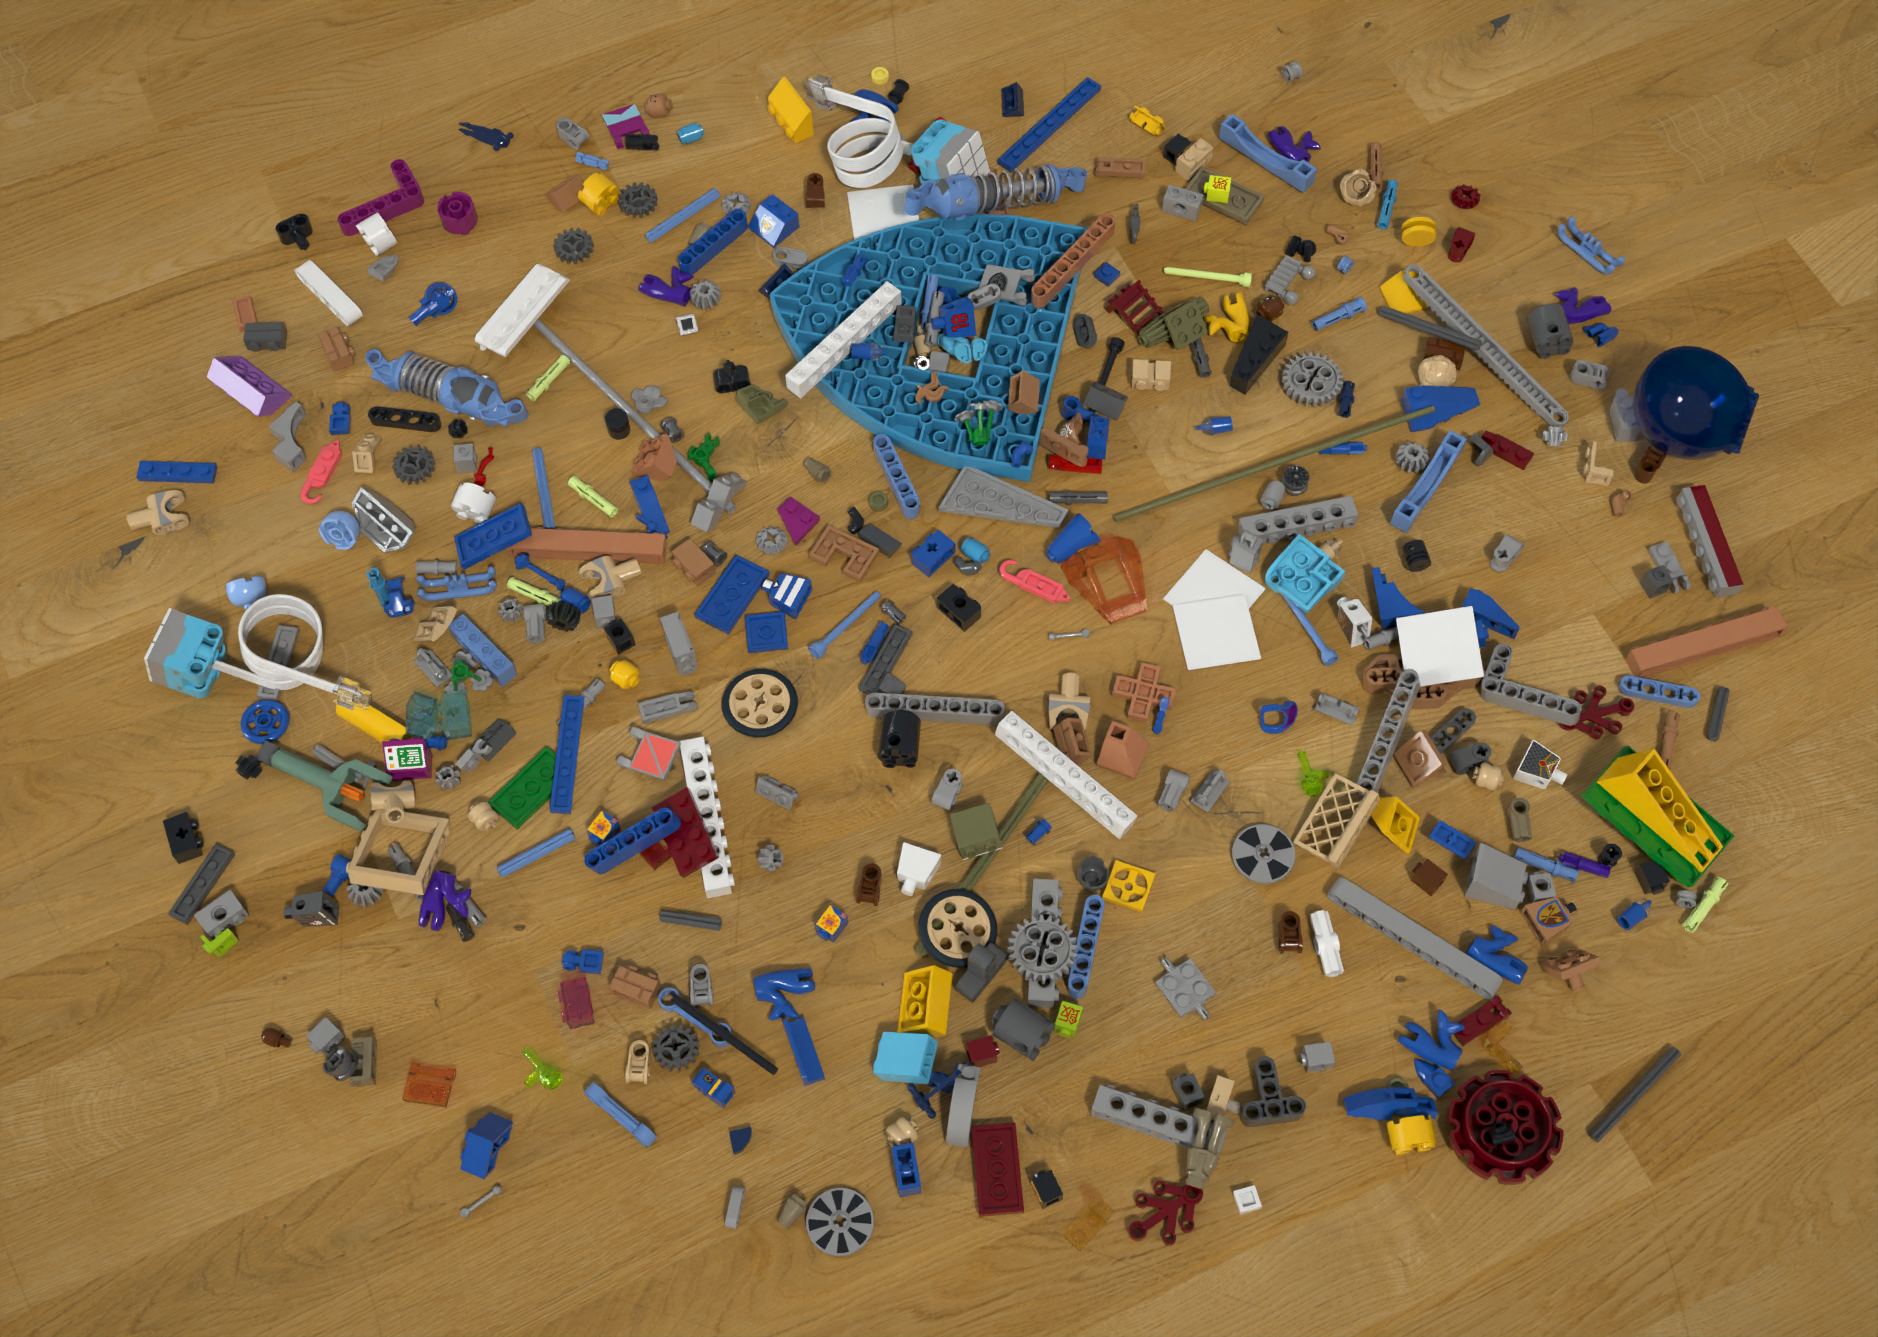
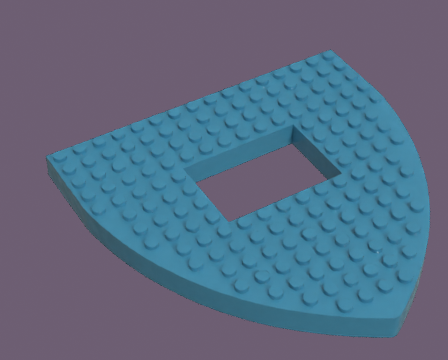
[770,214,1088,482]

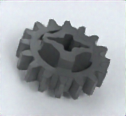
[618,182,658,218]
[553,228,594,264]
[392,446,436,485]
[652,1024,700,1072]

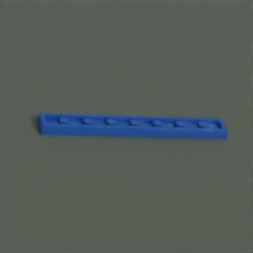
[998,77,1101,173]

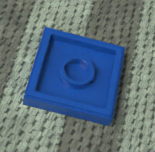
[745,611,788,653]

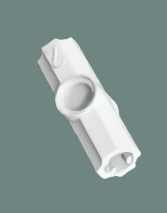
[1309,910,1344,977]

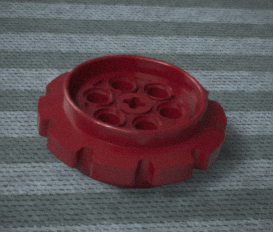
[1446,1070,1564,1185]

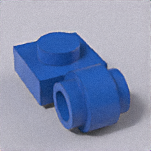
[329,402,351,435]
[561,949,604,974]

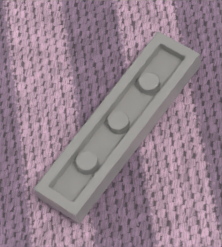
[256,625,300,702]

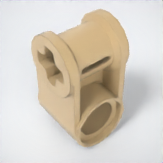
[625,1040,652,1084]

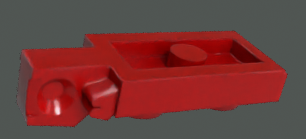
[1049,455,1102,474]

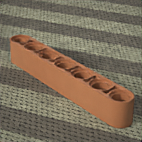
[1031,213,1116,308]

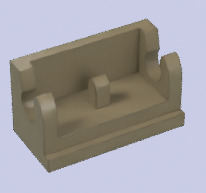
[350,1036,377,1087]

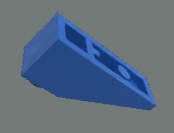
[630,475,670,534]
[1462,588,1520,639]

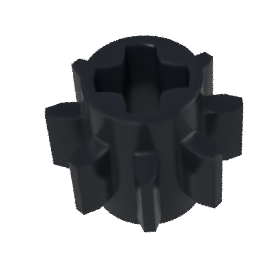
[235,754,262,780]

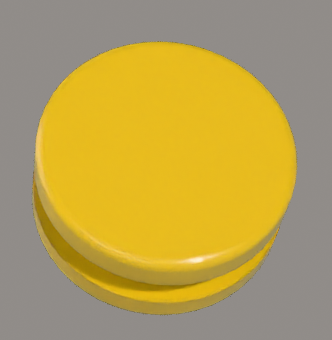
[1402,217,1436,246]

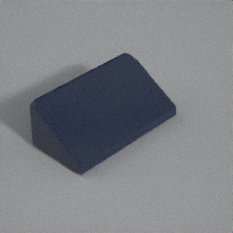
[1002,82,1024,117]
[758,264,794,299]

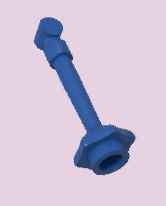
[515,553,566,591]

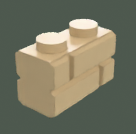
[1175,138,1214,180]

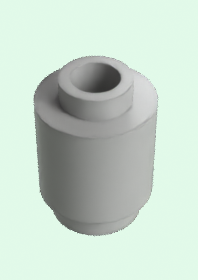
[1260,481,1285,510]

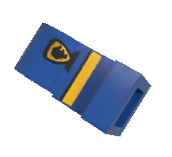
[691,1068,735,1109]

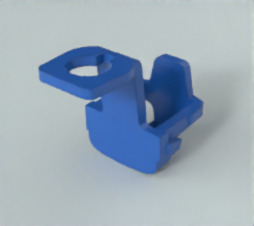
[383,577,415,617]

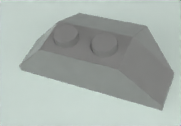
[352,487,415,553]

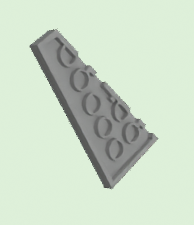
[939,466,1068,528]

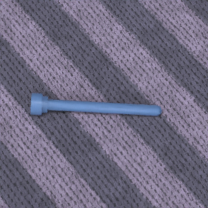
[808,591,881,659]
[1282,595,1339,666]

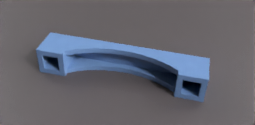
[1219,114,1317,193]
[1390,430,1467,533]

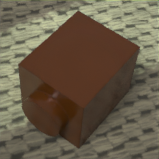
[1411,858,1448,896]

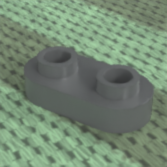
[1074,314,1097,349]

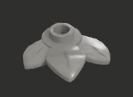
[632,385,668,414]

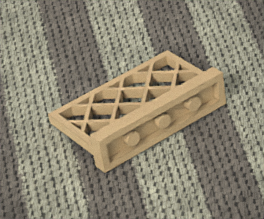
[1293,773,1380,870]

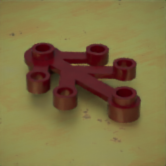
[1559,685,1635,740]
[1128,1181,1203,1246]

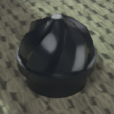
[448,420,468,439]

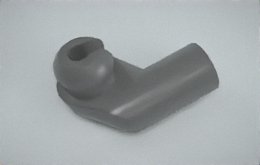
[953,557,982,576]

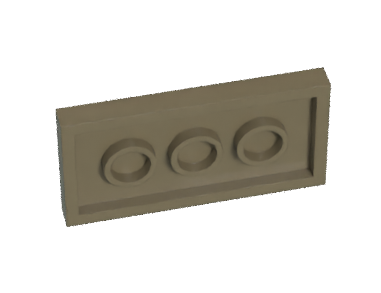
[1185,166,1264,225]

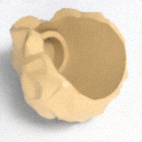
[1340,168,1377,207]
[1418,355,1457,387]

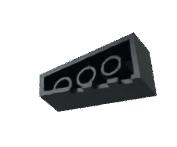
[1230,314,1288,395]

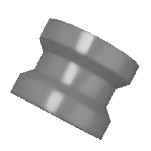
[1281,61,1303,83]

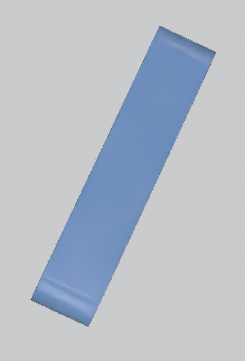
[873,434,920,519]
[1068,895,1104,999]

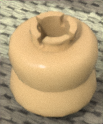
[1472,762,1504,791]
[468,802,499,832]
[885,1117,919,1147]

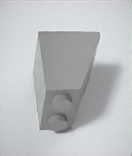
[1465,843,1528,910]

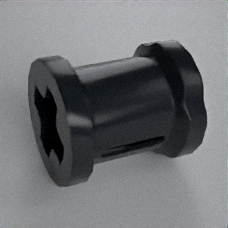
[1598,844,1622,868]

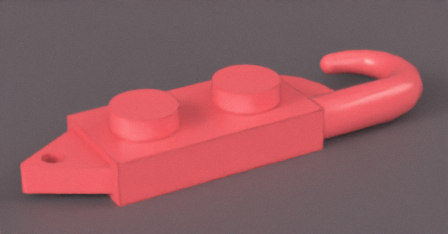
[300,439,343,504]
[999,560,1070,604]

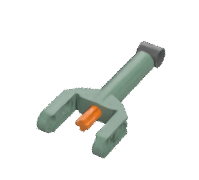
[255,741,393,832]

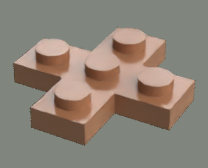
[1112,662,1176,723]

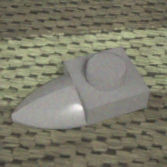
[367,255,398,281]

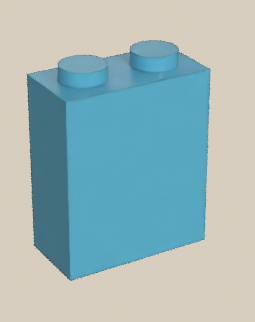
[873,1032,938,1084]

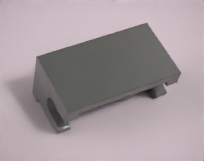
[1083,381,1128,420]

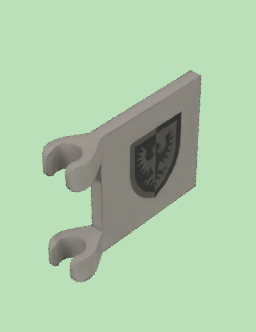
[978,264,1035,306]

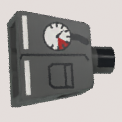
[284,891,340,927]

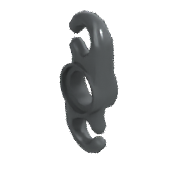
[1130,204,1140,244]

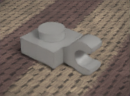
[456,738,492,773]

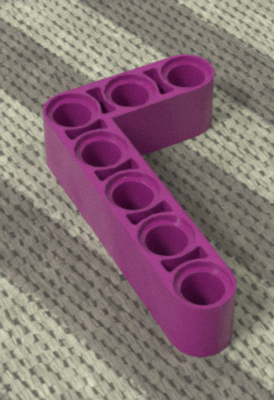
[338,159,424,236]

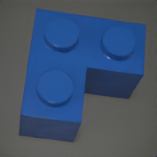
[460,1112,513,1179]

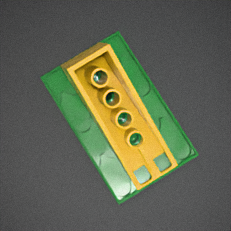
[1580,746,1735,888]

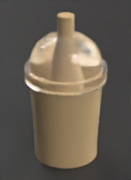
[913,325,932,359]
[1319,539,1343,560]

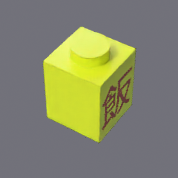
[1204,175,1231,203]

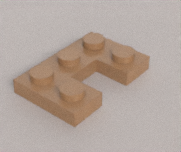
[809,525,880,582]

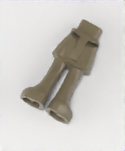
[1186,1108,1235,1190]

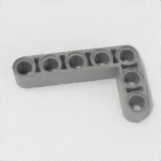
[1481,643,1581,726]

